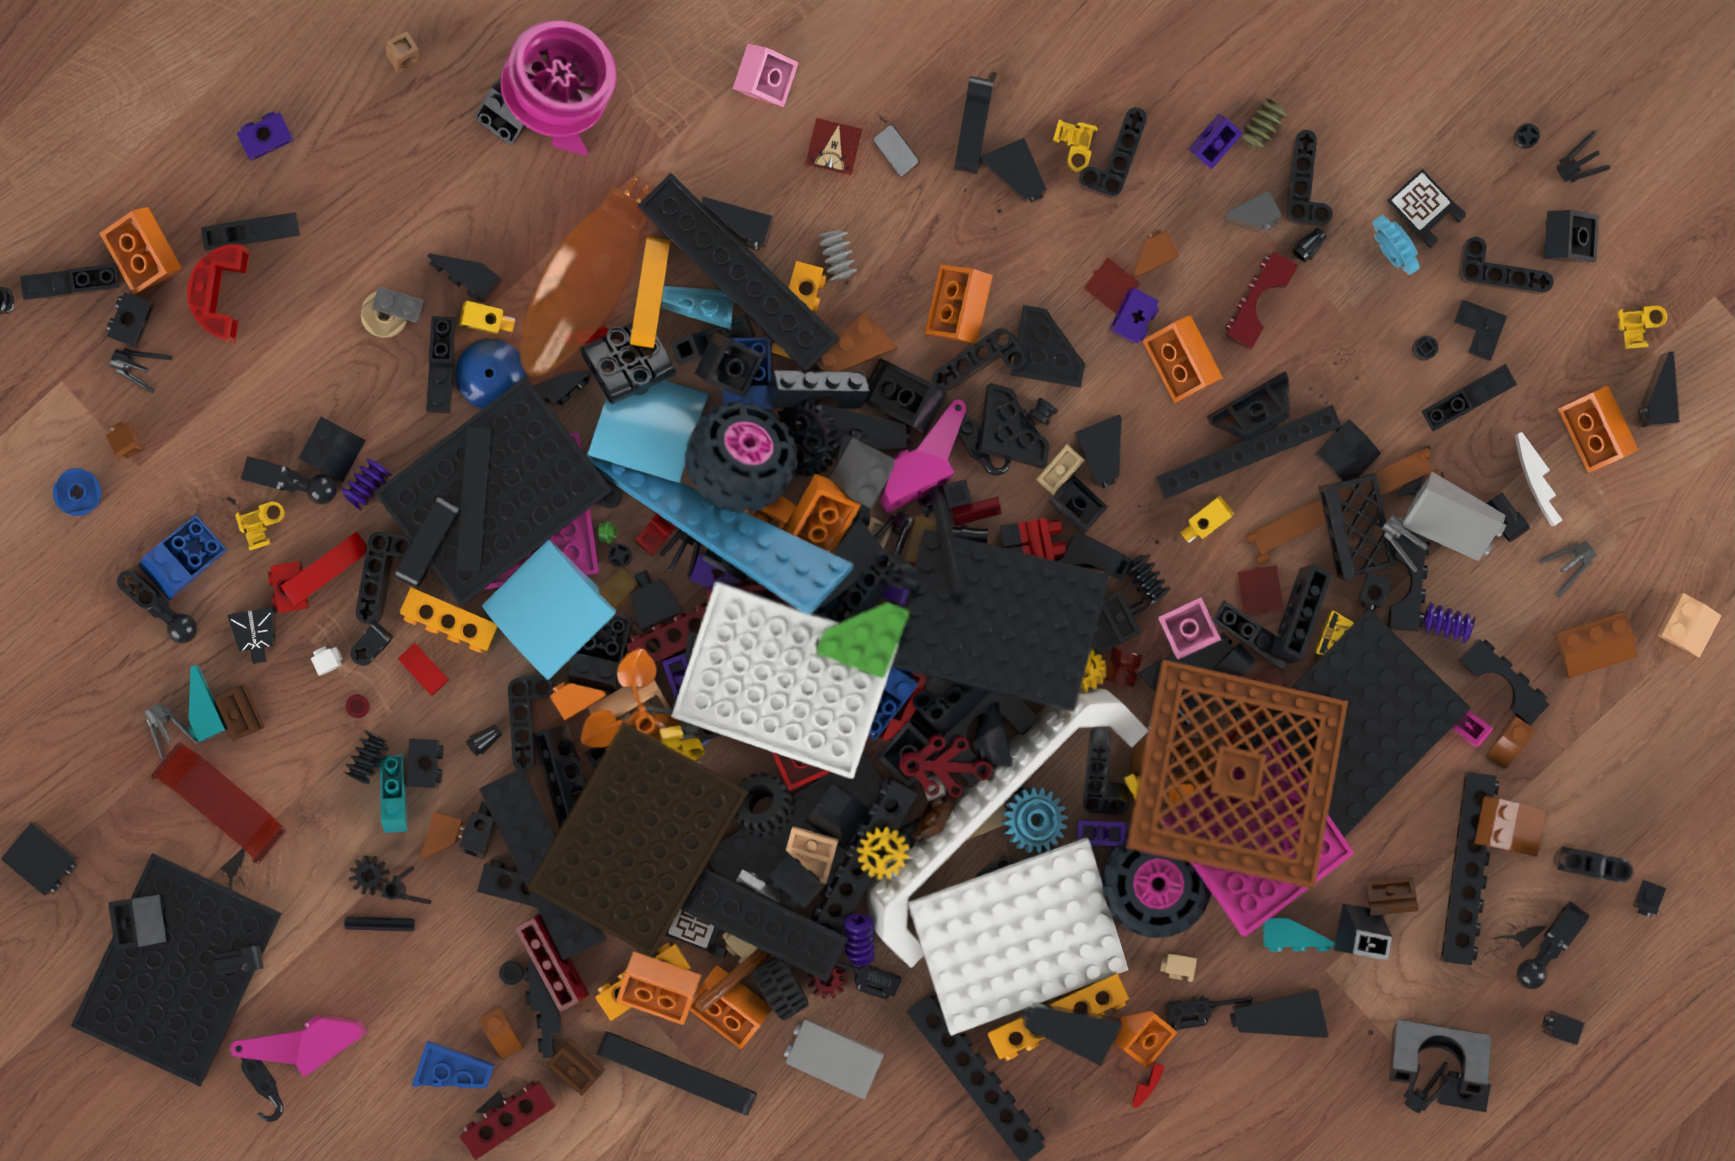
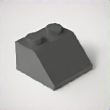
[1223,191,1282,232]
[830,437,895,508]

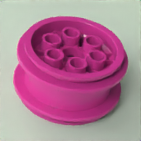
[501,21,617,137]

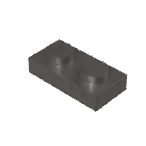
[372,286,425,323]
[735,870,783,904]

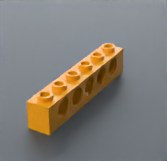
[987,973,1129,1061]

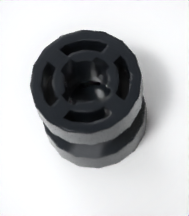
[1412,336,1438,361]

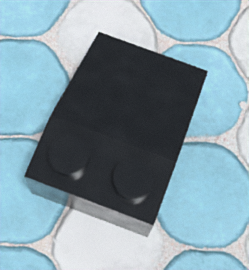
[702,197,773,250]
[1638,351,1680,428]
[864,358,947,435]

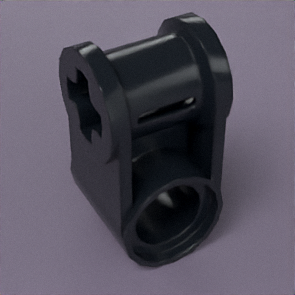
[350,622,394,666]

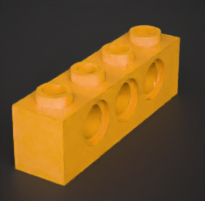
[771,261,827,360]
[399,587,499,654]
[595,942,691,1021]

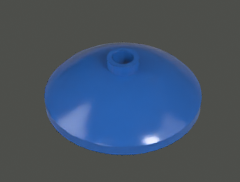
[455,339,527,409]

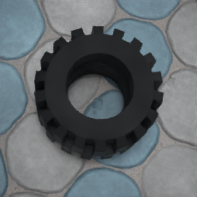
[734,772,795,838]
[753,957,809,1021]

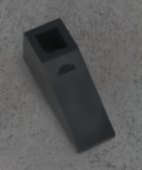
[427,253,502,302]

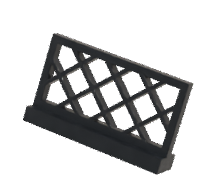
[1318,473,1396,581]

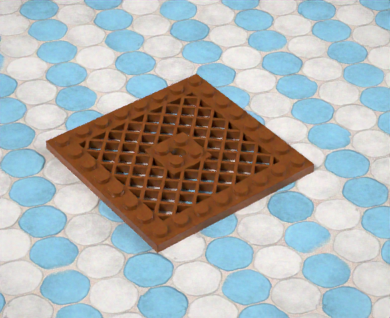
[1127,660,1348,889]

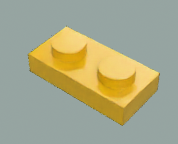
[1122,773,1140,799]

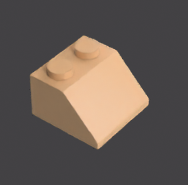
[1657,593,1721,658]

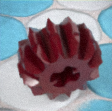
[807,965,847,999]

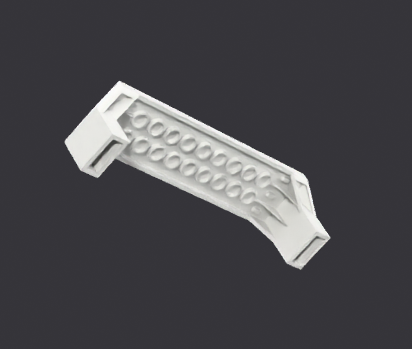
[866,687,1149,968]

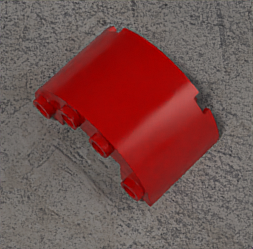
[187,244,250,344]

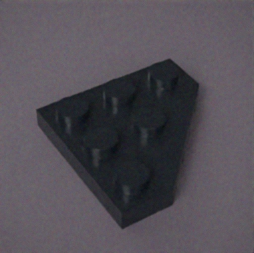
[1010,305,1085,388]
[978,383,1050,469]

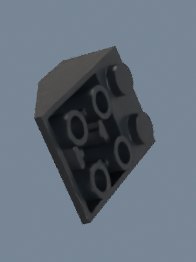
[569,615,632,693]

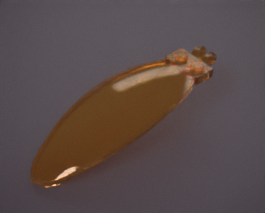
[520,177,650,376]

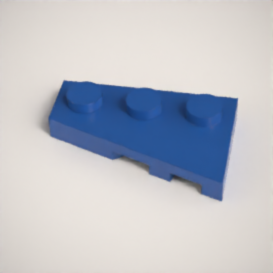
[412,1041,495,1088]

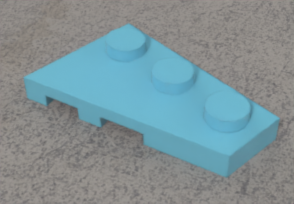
[661,286,734,330]

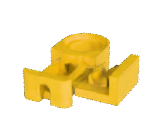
[1053,120,1098,172]
[1617,306,1667,349]
[235,502,285,551]
[659,726,704,760]

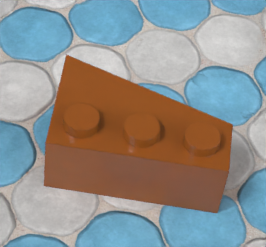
[815,312,897,372]

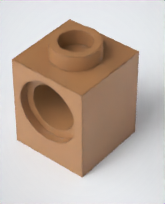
[386,31,419,73]

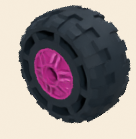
[685,402,798,513]
[1102,828,1212,938]

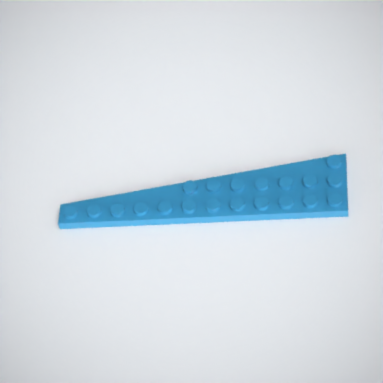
[586,453,853,616]

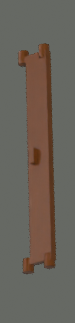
[1245,447,1442,565]

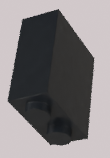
[1,822,79,896]

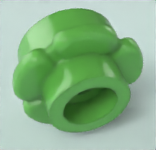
[598,521,617,544]

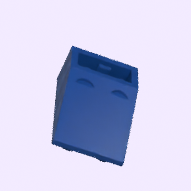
[723,338,772,411]
[138,515,227,601]
[868,667,919,740]

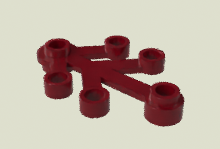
[899,734,993,798]

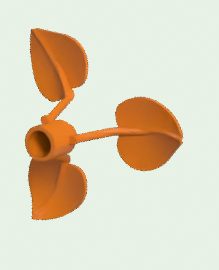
[581,648,684,747]

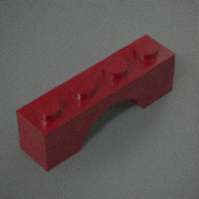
[1225,251,1298,350]

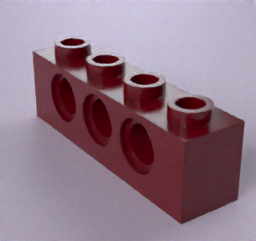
[626,602,708,664]
[515,913,590,1012]
[459,1081,556,1160]

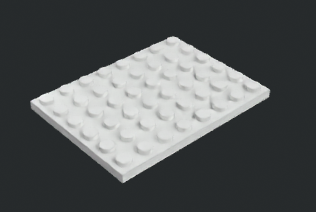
[671,581,899,779]
[908,838,1128,1035]

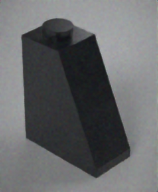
[980,138,1047,203]
[1075,414,1122,488]

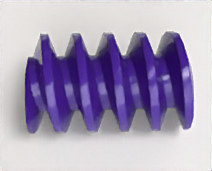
[341,458,393,511]
[1423,602,1476,644]
[844,914,875,966]

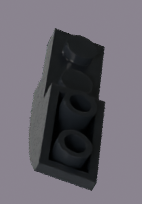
[201,212,300,251]
[20,264,120,301]
[426,316,456,414]
[1421,364,1517,431]
[534,370,591,406]
[1211,600,1287,669]
[524,961,562,1058]

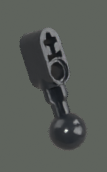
[240,456,337,505]
[117,568,198,644]
[1516,901,1590,989]

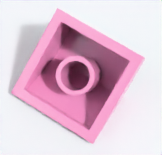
[733,44,799,107]
[1158,597,1221,660]

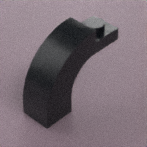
[670,314,756,365]

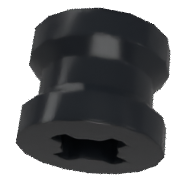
[1514,123,1540,149]
[1029,397,1058,426]
[608,543,632,568]

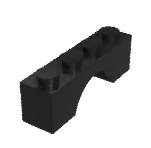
[767,371,869,409]
[1388,534,1430,631]
[1458,639,1550,725]

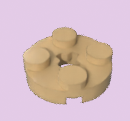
[361,291,408,338]

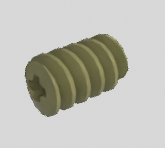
[1240,98,1289,150]

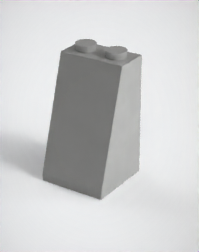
[1402,472,1506,561]
[784,1018,884,1100]

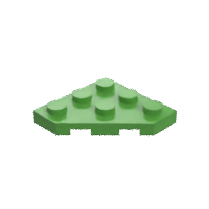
[816,602,910,679]

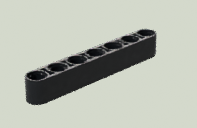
[597,1031,758,1116]

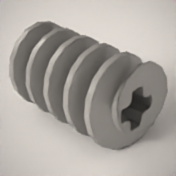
[818,230,857,282]

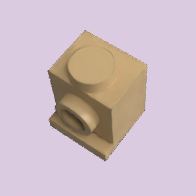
[721,932,757,964]
[1160,952,1197,982]

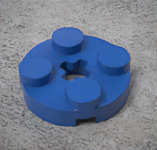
[53,468,102,516]

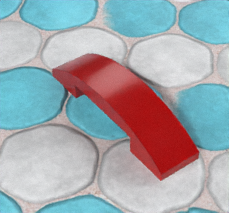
[280,531,367,605]
[878,671,926,741]

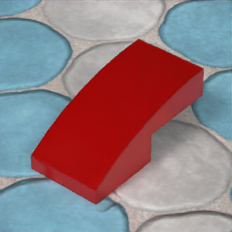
[634,513,677,557]
[398,643,449,696]
[1131,1062,1165,1108]

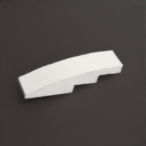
[1515,432,1562,526]

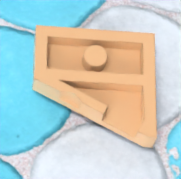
[786,826,839,884]

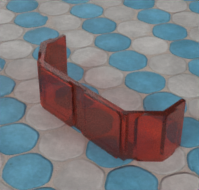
[151,742,287,865]

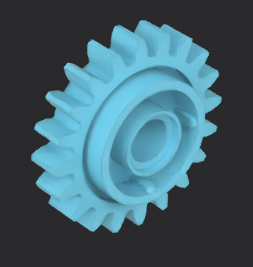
[1372,215,1420,275]
[1002,787,1068,853]

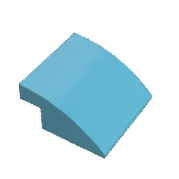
[588,378,709,483]
[482,539,616,680]

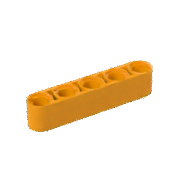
[630,236,670,348]

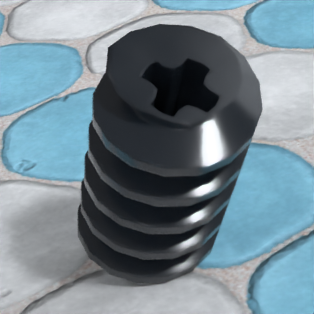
[1126,554,1171,607]
[344,730,389,784]

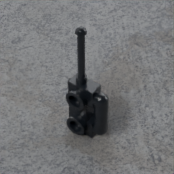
[836,961,901,999]
[1166,996,1253,1030]

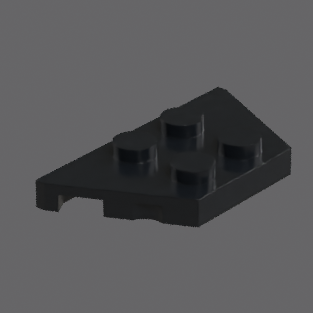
[1206,371,1290,441]

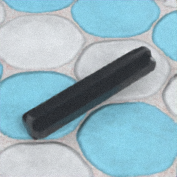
[344,917,415,932]

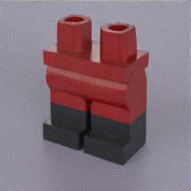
[1000,518,1066,561]

